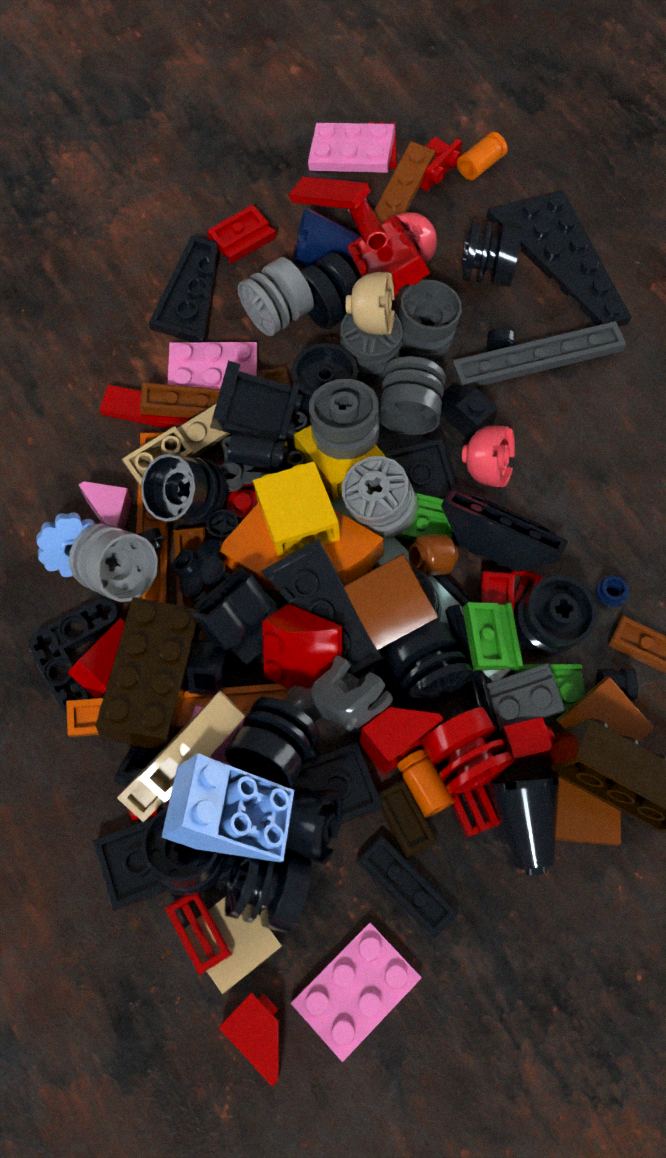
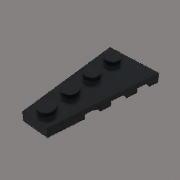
[149,235,218,342]
[261,539,384,674]

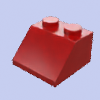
[262,604,342,689]
[359,707,444,776]

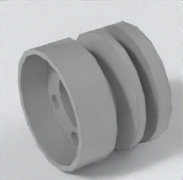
[237,257,314,336]
[342,456,418,538]
[69,523,158,602]

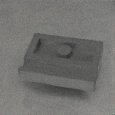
[487,663,566,731]

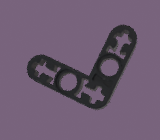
[28,598,120,715]

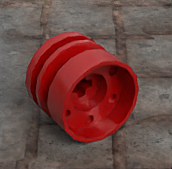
[421,707,515,796]

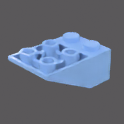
[161,754,294,862]

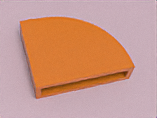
[219,504,384,592]

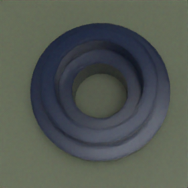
[596,576,629,607]

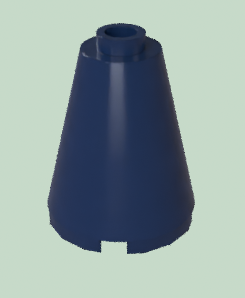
[293,209,363,267]

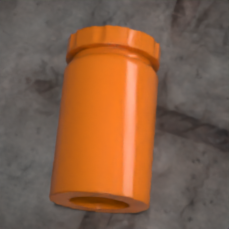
[457,132,507,181]
[397,749,455,818]

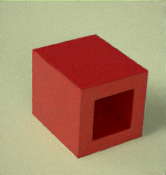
[501,717,555,767]

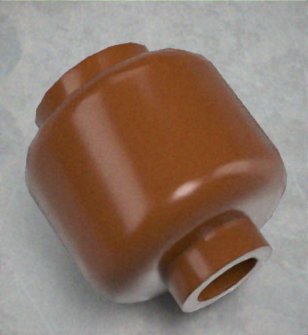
[408,534,459,576]

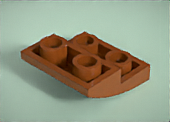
[344,553,438,650]

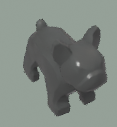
[285,655,393,731]

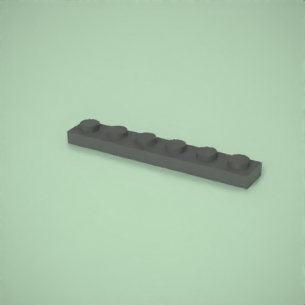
[451,321,627,388]

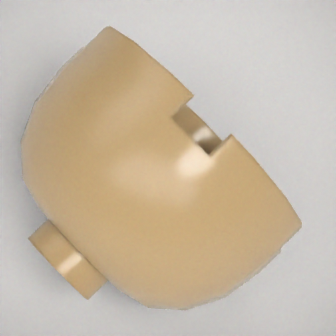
[346,272,395,335]

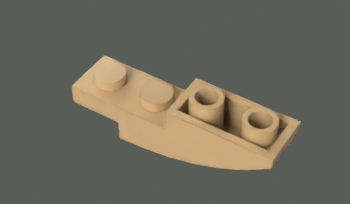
[122,404,230,486]
[117,691,246,822]

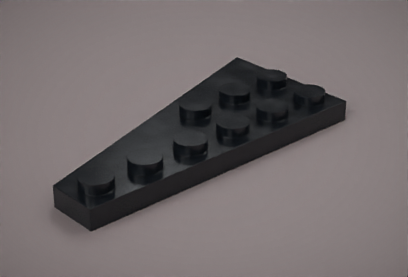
[487,190,631,327]

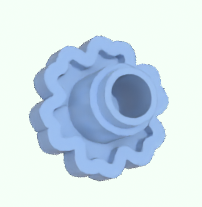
[36,513,95,577]

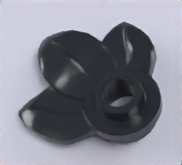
[173,539,226,598]

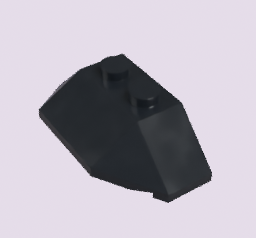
[441,488,568,572]

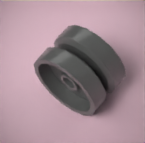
[309,379,379,459]

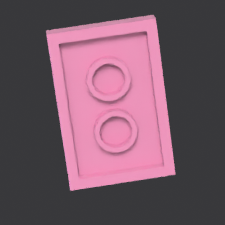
[308,123,395,173]
[167,342,257,389]
[291,923,421,1062]

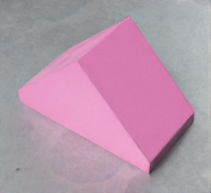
[79,481,132,530]

